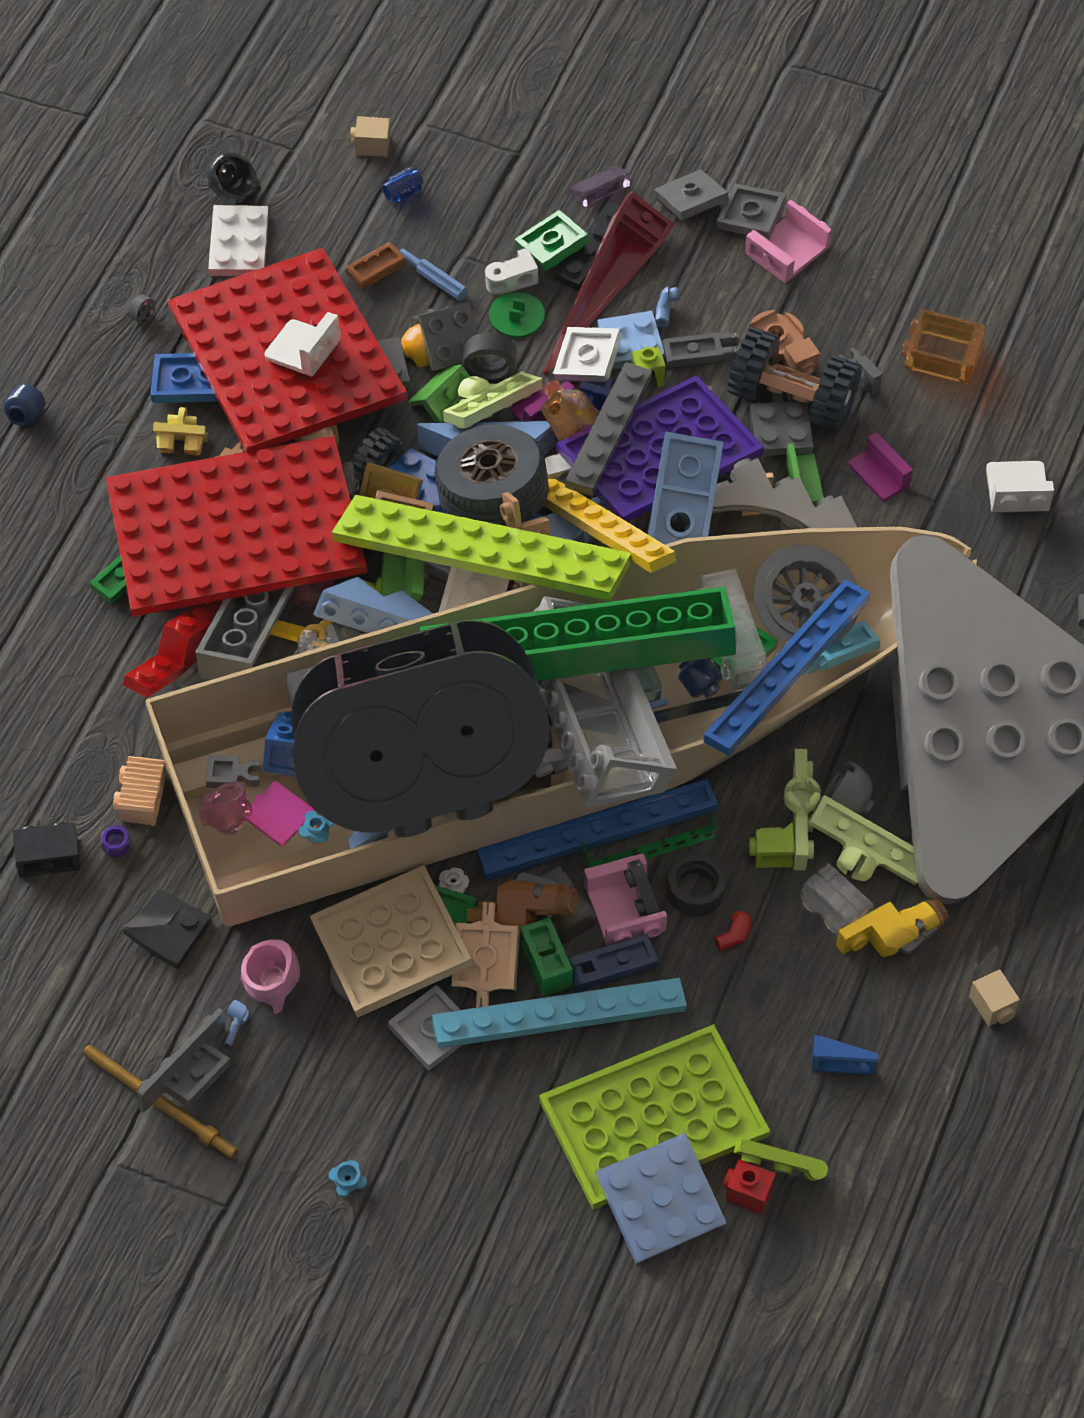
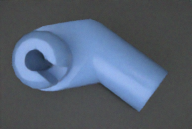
[655,286,680,327]

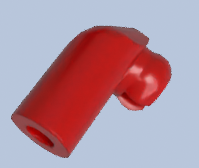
[714,911,752,951]

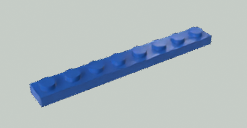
[704,579,870,756]
[476,779,718,880]

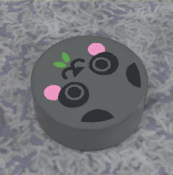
[129,294,156,324]

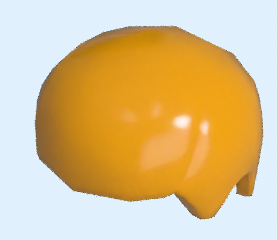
[401,324,431,367]

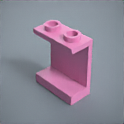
[745,200,832,283]
[584,853,667,946]

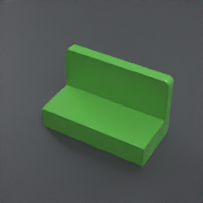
[408,365,470,423]
[785,443,824,507]
[380,552,425,602]

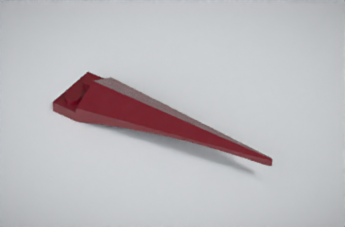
[543,191,675,375]

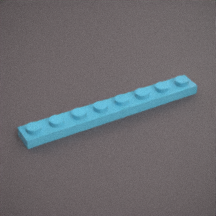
[431,978,687,1049]

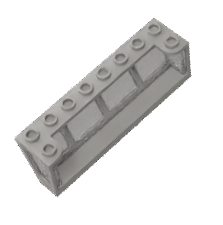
[534,596,677,807]

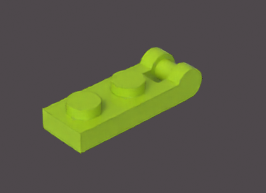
[734,1139,828,1181]

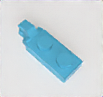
[803,620,880,675]

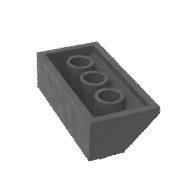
[195,586,295,680]

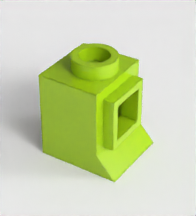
[631,347,665,387]
[749,822,795,868]

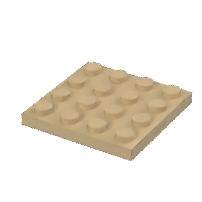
[310,865,473,1018]

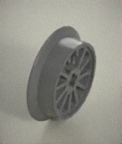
[753,545,859,645]

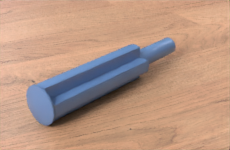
[400,249,468,301]

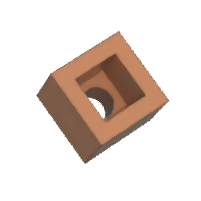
[783,337,820,375]

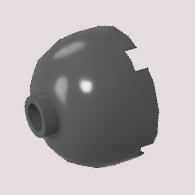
[821,760,874,816]

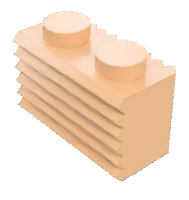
[113,756,167,826]

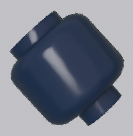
[3,384,46,427]
[678,658,723,699]

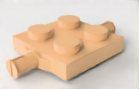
[452,902,520,1008]

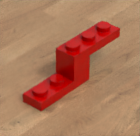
[122,600,224,698]

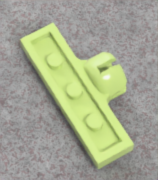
[443,372,543,429]
[784,749,821,870]
[808,795,918,885]

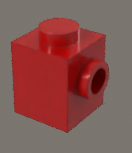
[723,1159,776,1214]

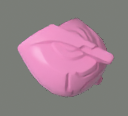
[241,940,300,1014]

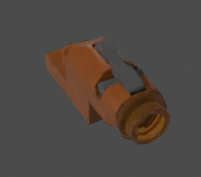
[467,872,578,927]

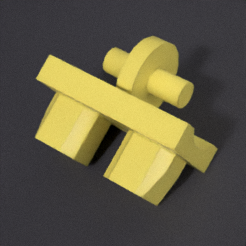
[153,407,209,455]

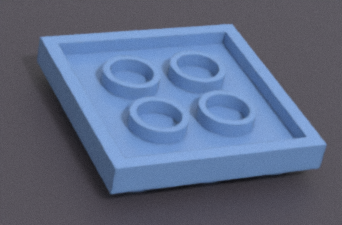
[595,1133,726,1264]

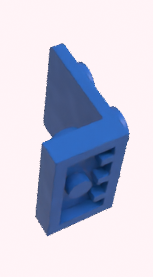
[263,711,296,777]

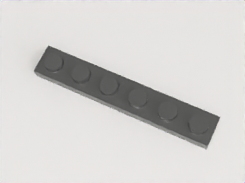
[565,362,652,496]

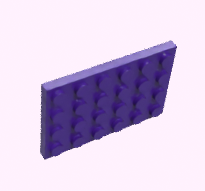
[556,375,764,522]

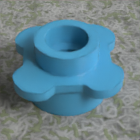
[298,811,334,843]
[329,1160,367,1197]

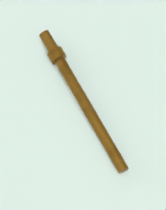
[83,1044,239,1160]

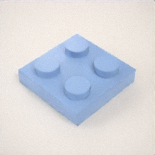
[598,311,665,370]

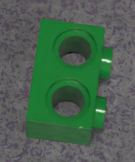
[520,918,573,997]

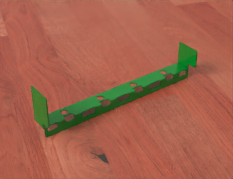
[581,809,716,868]

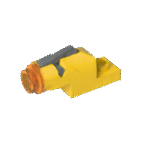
[836,899,948,957]

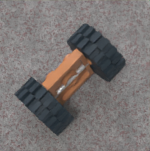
[728,327,863,432]

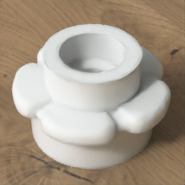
[439,868,469,893]

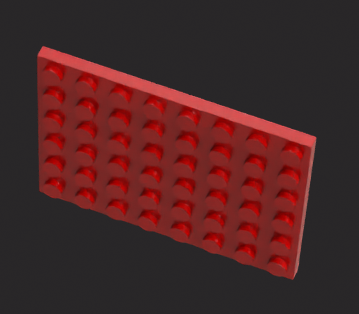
[168,248,408,453]
[106,436,367,617]

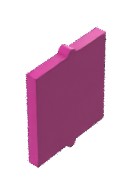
[241,780,316,848]

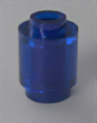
[381,167,424,203]

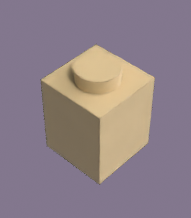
[350,116,390,157]
[969,969,1020,1027]

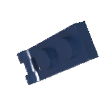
[568,934,658,992]

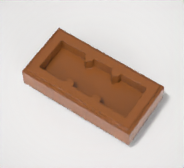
[345,242,407,290]

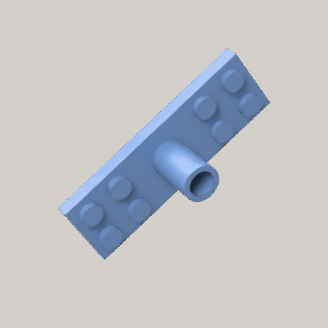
[648,432,724,545]

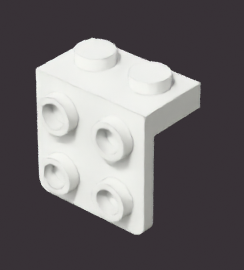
[264,312,341,377]
[986,461,1054,512]

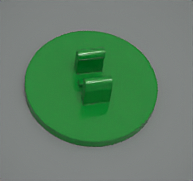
[489,292,545,338]

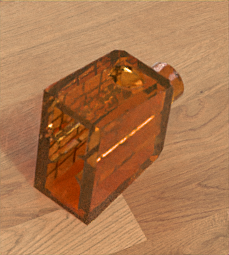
[541,380,599,441]

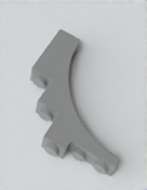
[712,458,857,529]

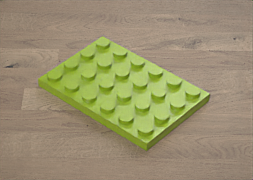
[539,1024,770,1210]

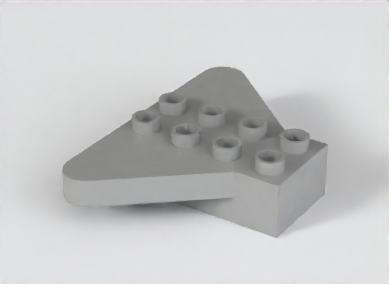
[890,534,1084,904]

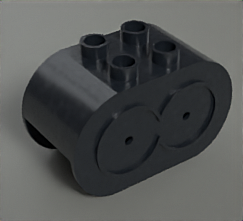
[291,619,549,837]

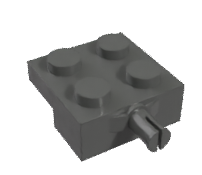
[749,391,813,456]

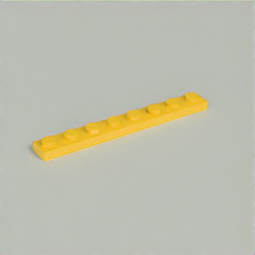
[543,479,677,573]

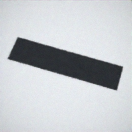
[653,690,743,723]

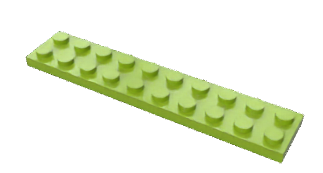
[332,495,632,601]

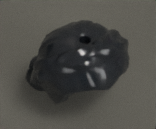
[207,152,261,206]

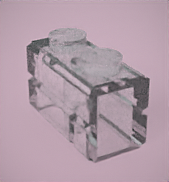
[801,864,874,934]

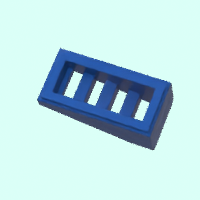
[811,1035,878,1075]

